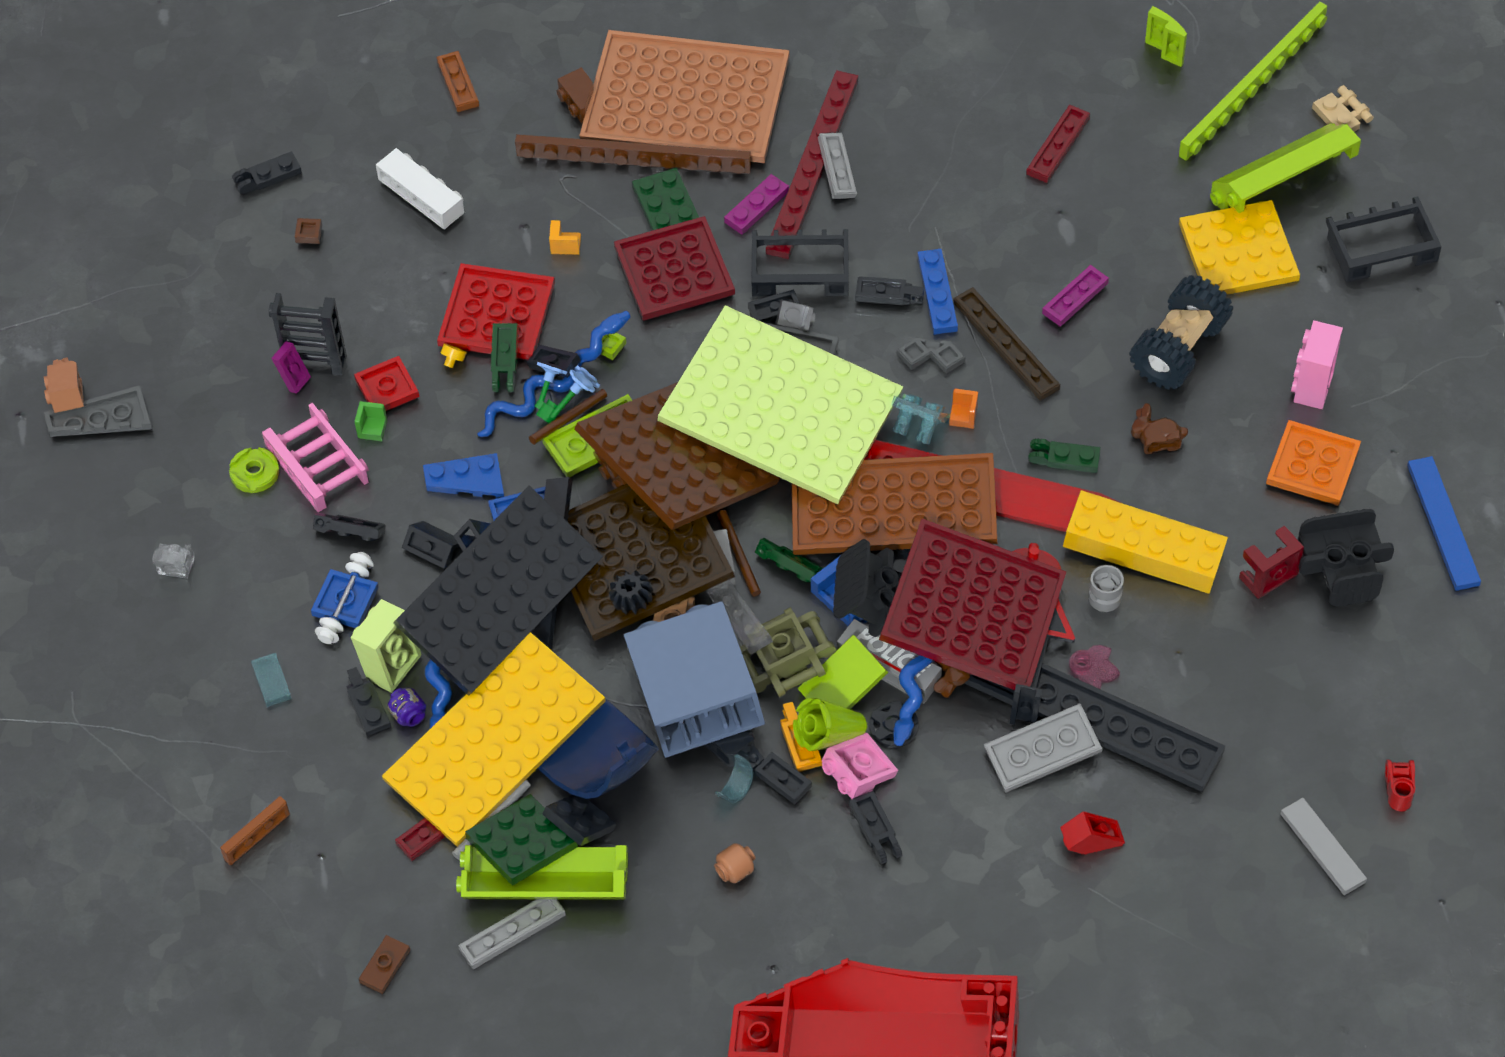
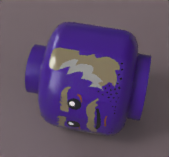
[388,688,426,727]

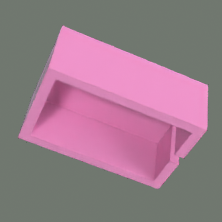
[1291,320,1343,410]

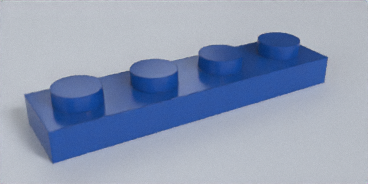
[918,249,958,335]

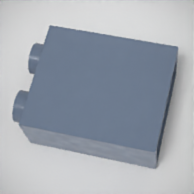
[623,601,765,758]

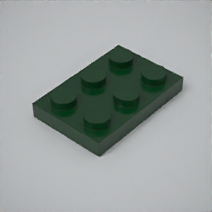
[632,168,699,231]

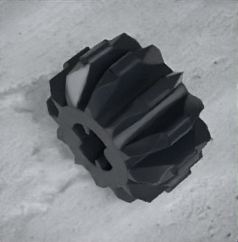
[609,570,653,614]

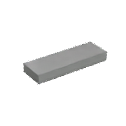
[818,133,857,199]

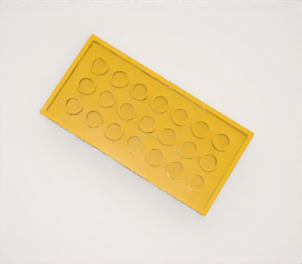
[382,632,606,847]

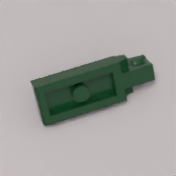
[755,538,824,582]

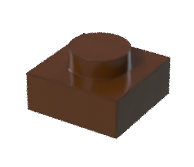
[294,218,322,244]

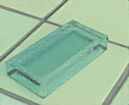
[251,653,291,707]

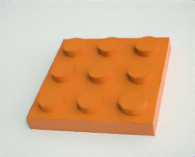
[1266,420,1361,506]

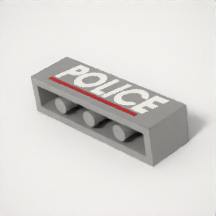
[837,619,942,703]

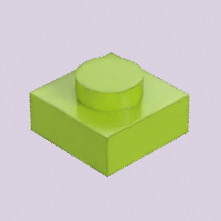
[602,333,626,360]

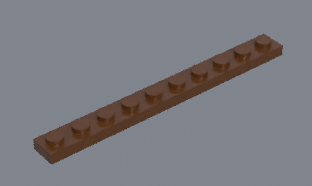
[515,134,751,174]

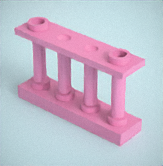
[262,403,369,512]

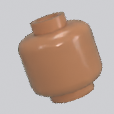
[714,843,755,883]

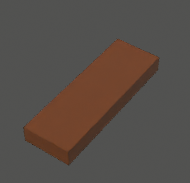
[436,51,479,112]
[220,796,290,865]

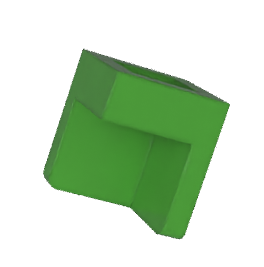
[355,401,387,441]

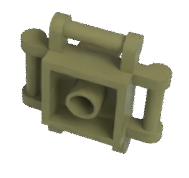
[740,607,837,698]

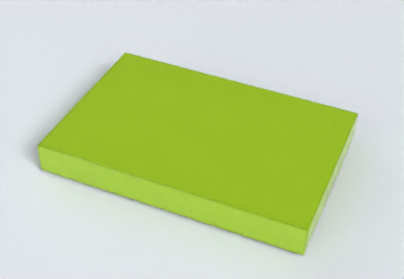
[797,635,889,709]

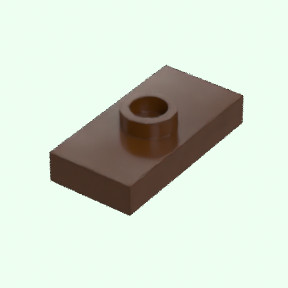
[359,935,411,994]

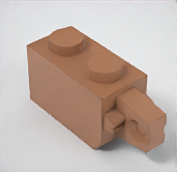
[44,358,84,413]

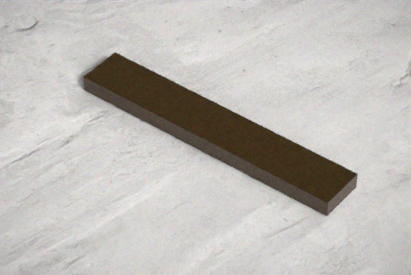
[953,287,1061,401]

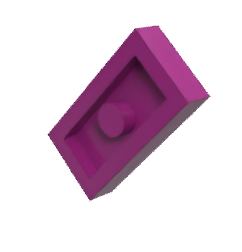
[271,341,311,394]

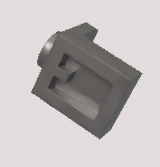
[775,300,815,332]

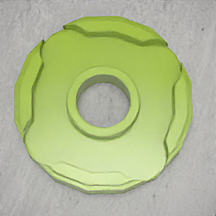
[229,447,280,493]

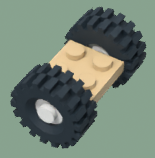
[1129,275,1233,390]

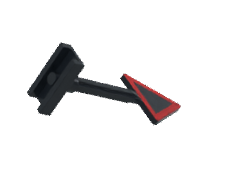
[1010,599,1075,725]

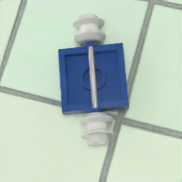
[311,552,379,644]

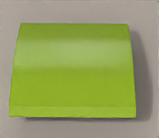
[1145,6,1187,67]

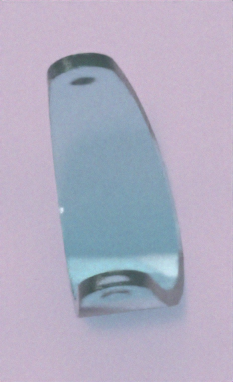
[715,754,753,803]

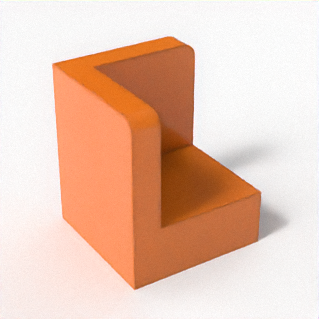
[949,389,978,429]

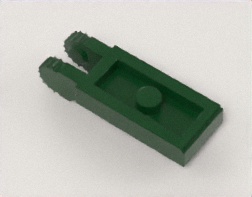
[491,323,519,392]
[1028,438,1101,473]

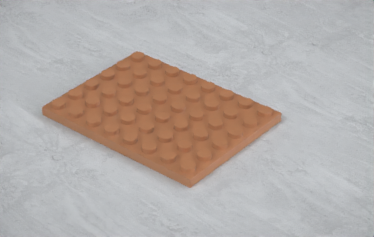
[579,30,790,163]

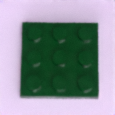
[465,794,578,886]

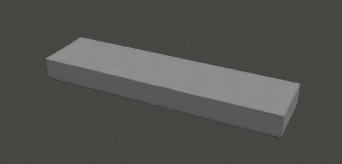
[1280,798,1367,895]
[458,899,566,969]

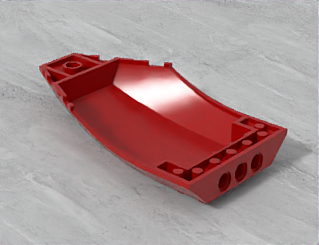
[728,958,1019,1057]

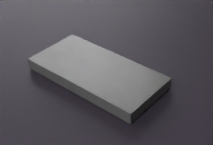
[984,704,1102,793]

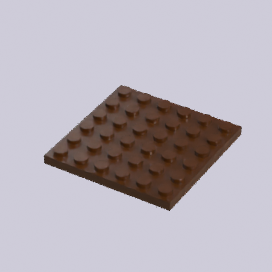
[574,382,780,530]

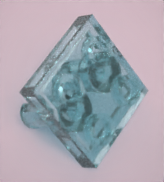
[891,393,950,445]

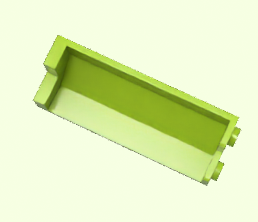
[1210,123,1361,213]
[456,845,628,899]

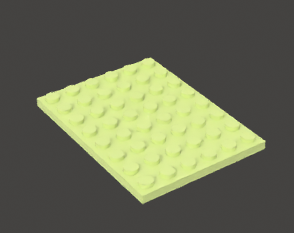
[657,305,903,504]

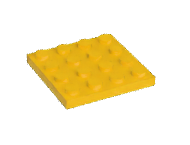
[1179,200,1300,295]

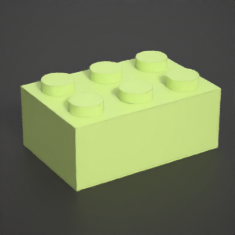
[351,599,422,693]

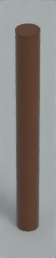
[529,389,607,445]
[717,510,761,597]

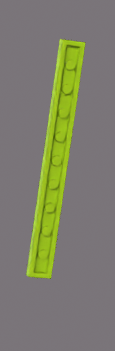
[1179,2,1327,161]

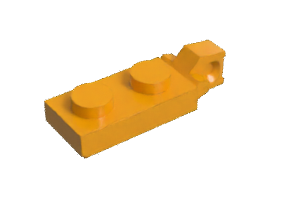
[780,702,822,772]

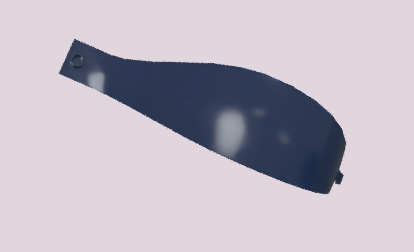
[538,698,659,799]

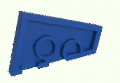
[423,453,504,499]

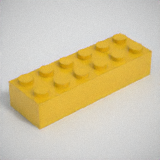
[1063,490,1228,594]

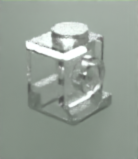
[152,544,195,579]

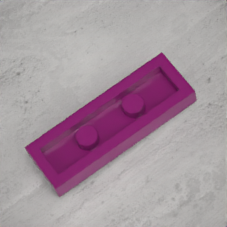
[724,174,789,235]
[1042,265,1109,327]

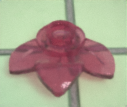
[1069,645,1120,689]

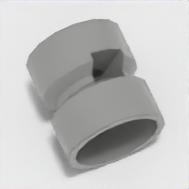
[1088,565,1124,612]

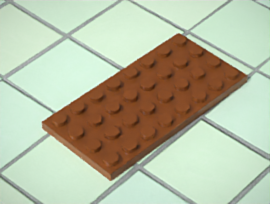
[792,453,998,555]

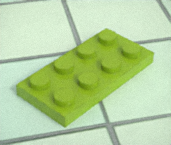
[542,394,632,477]

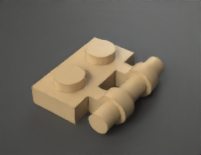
[1312,85,1374,132]

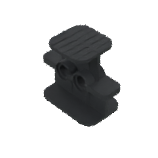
[1298,509,1394,607]
[833,539,900,637]

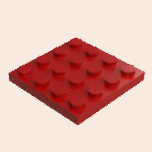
[437,263,555,360]

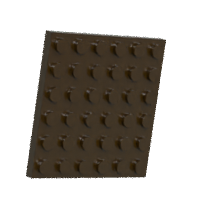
[568,484,735,641]

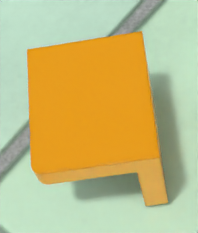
[549,220,581,255]

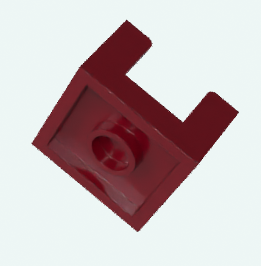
[1239,525,1304,599]

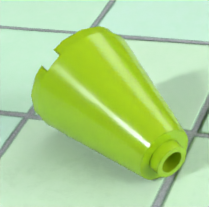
[793,698,867,751]

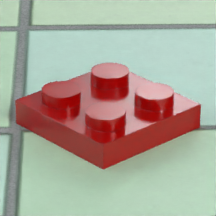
[354,356,420,411]

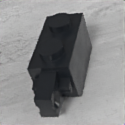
[705,730,764,773]

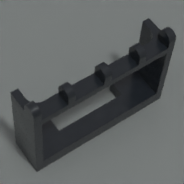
[1326,196,1442,282]
[751,229,849,297]

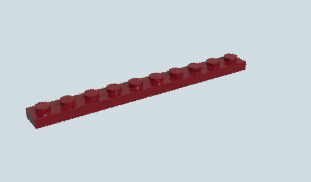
[766,70,858,260]

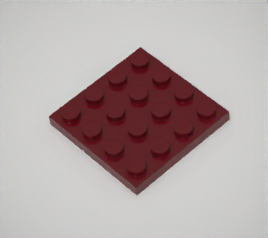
[614,216,735,321]

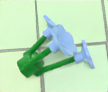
[535,362,600,423]

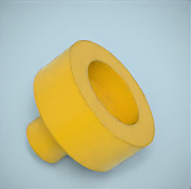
[440,344,467,368]

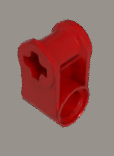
[1385,760,1416,812]

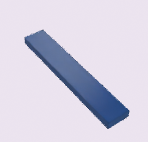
[1407,456,1481,591]

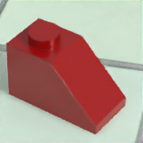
[1060,811,1125,854]

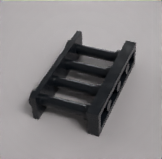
[269,293,347,376]

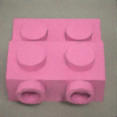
[822,733,898,799]

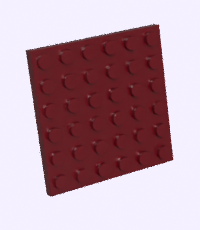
[879,519,1067,690]

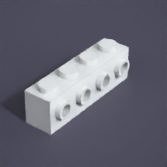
[376,148,464,229]

